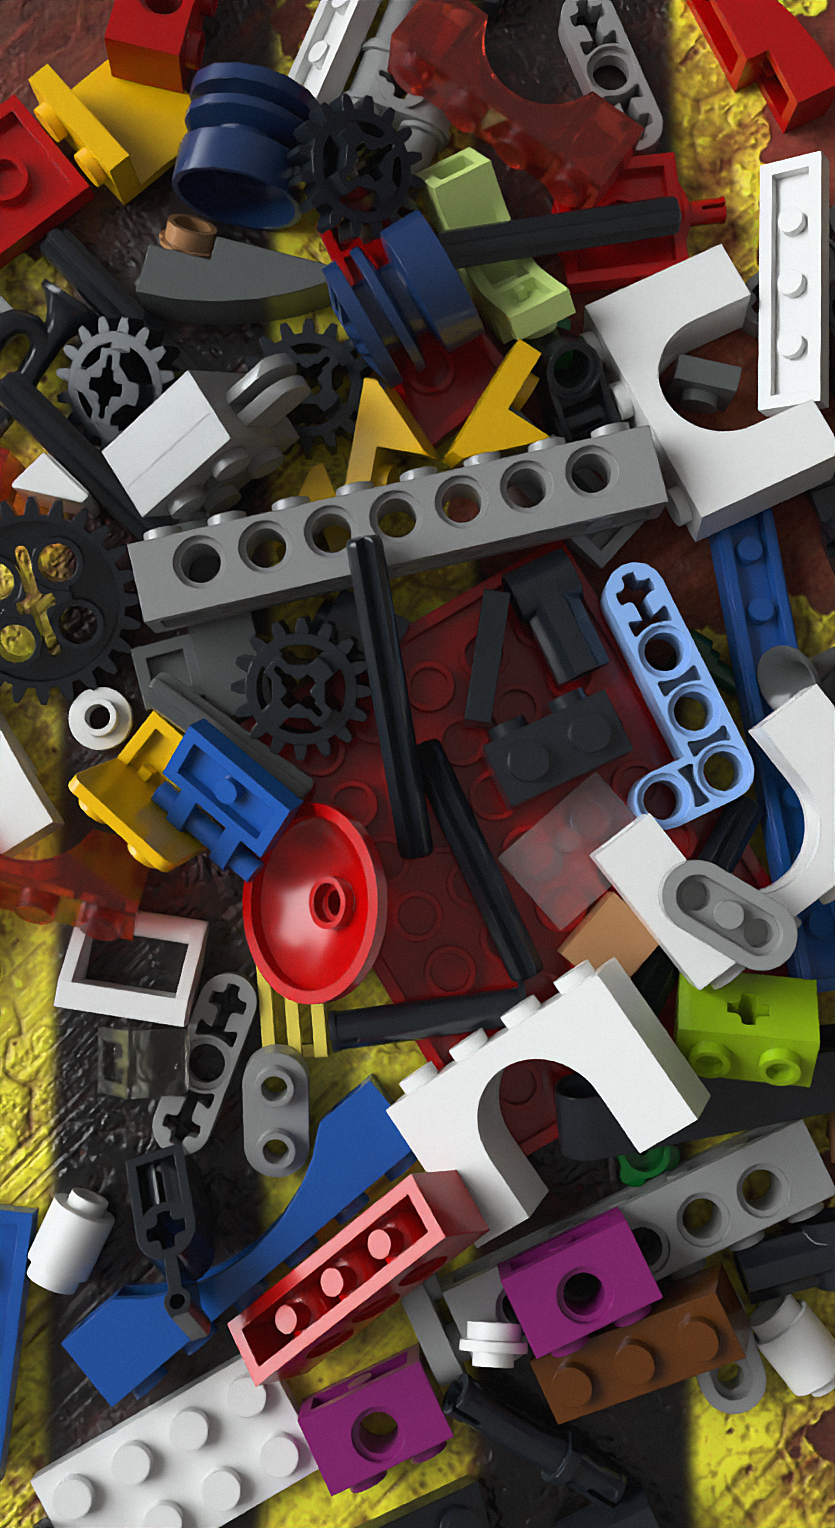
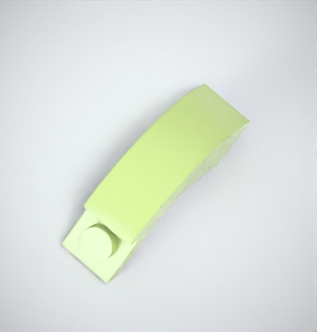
[414,147,576,344]

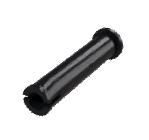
[328,980,526,1053]

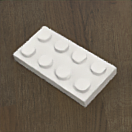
[30,1353,319,1528]

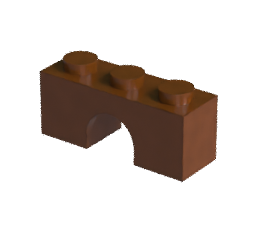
[529,1263,751,1425]

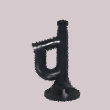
[0,279,99,438]

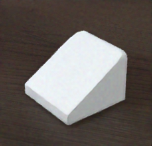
[12,452,101,519]

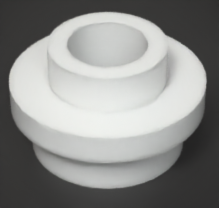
[68,687,133,751]
[459,1321,528,1368]

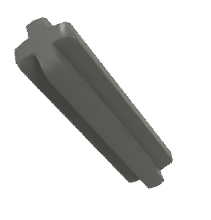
[142,671,314,801]

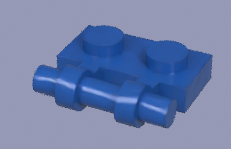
[151,718,303,883]

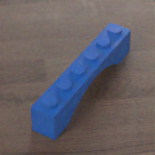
[61,1073,418,1407]

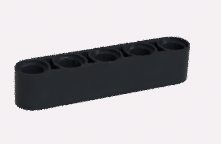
[553,1024,835,1161]

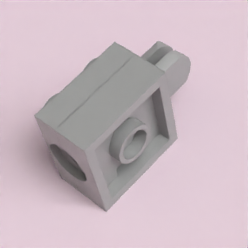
[102,353,311,519]

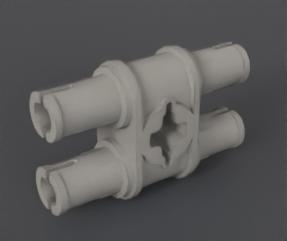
[343,0,481,200]

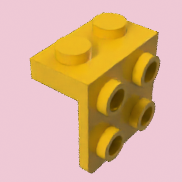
[28,59,191,206]
[68,710,225,873]

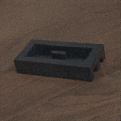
[463,589,510,730]

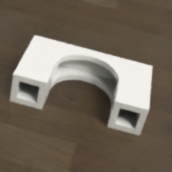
[578,244,835,542]
[589,684,835,991]
[386,956,711,1248]

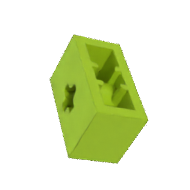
[673,971,820,1087]

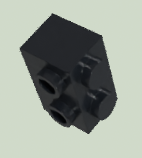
[480,687,634,811]

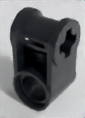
[529,327,621,444]

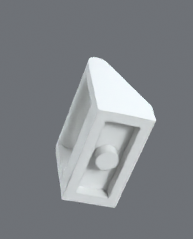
[54,902,209,1027]

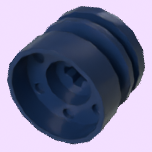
[171,62,320,231]
[321,209,485,390]

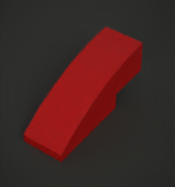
[685,0,835,134]

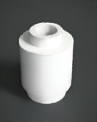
[27,1187,115,1295]
[749,1294,835,1397]

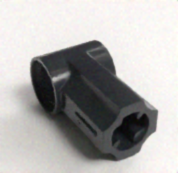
[501,548,610,687]
[733,1206,835,1305]

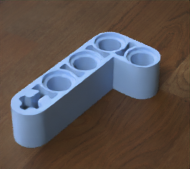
[600,562,755,830]

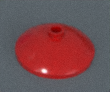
[242,802,389,1004]

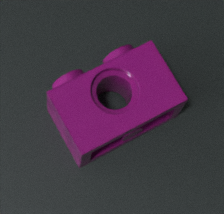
[497,1206,663,1359]
[297,1342,454,1497]

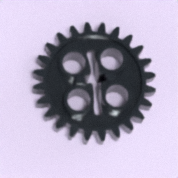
[0,496,141,705]

